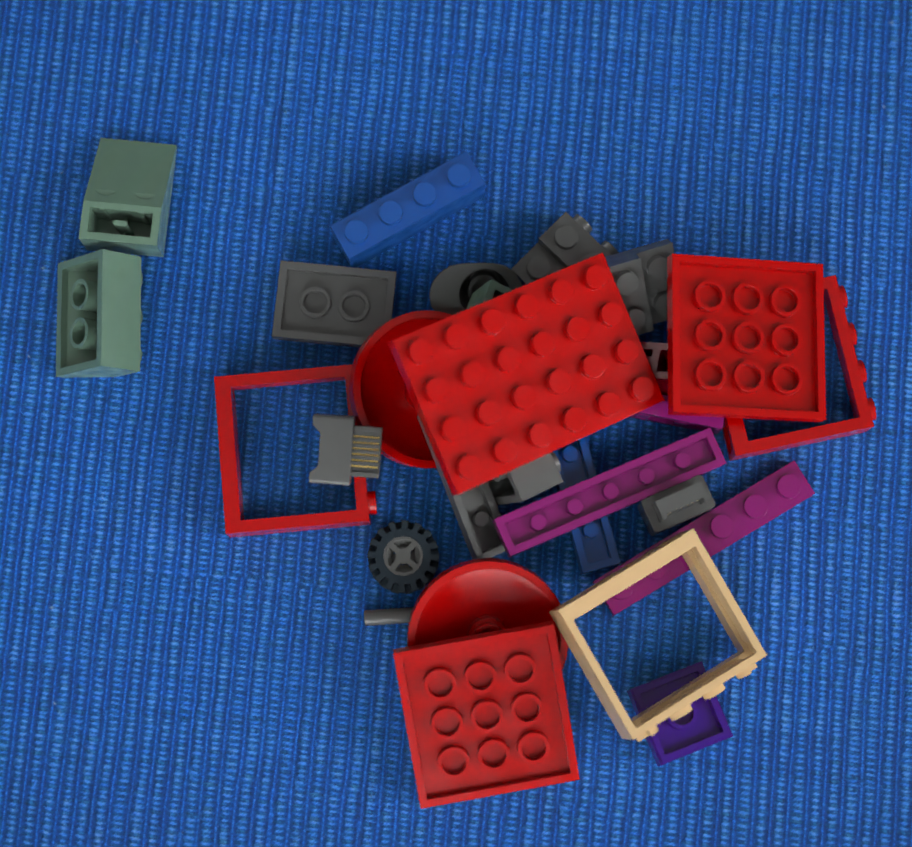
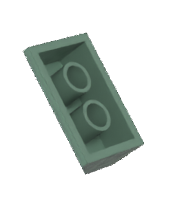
[56,249,143,378]

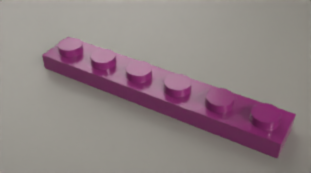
[493,427,726,558]
[592,461,815,616]

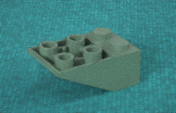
[78,138,177,257]

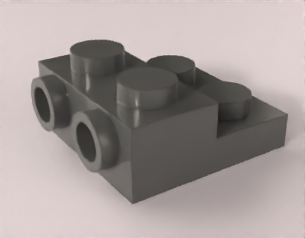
[511,212,619,285]
[605,239,674,335]

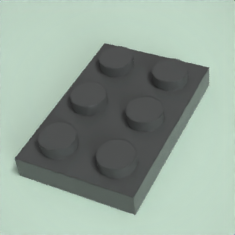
[272,261,397,348]

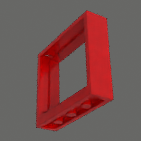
[722,275,877,461]
[214,364,377,538]

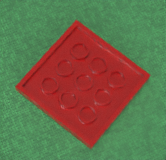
[667,254,826,422]
[393,620,580,809]

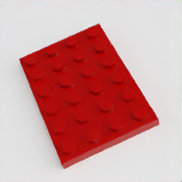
[388,252,665,496]

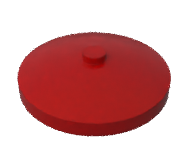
[349,310,452,469]
[407,558,568,669]

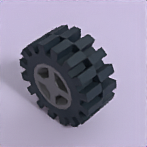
[367,520,439,594]

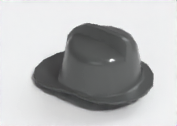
[429,262,522,315]

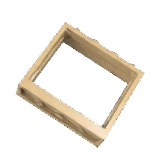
[549,528,767,742]

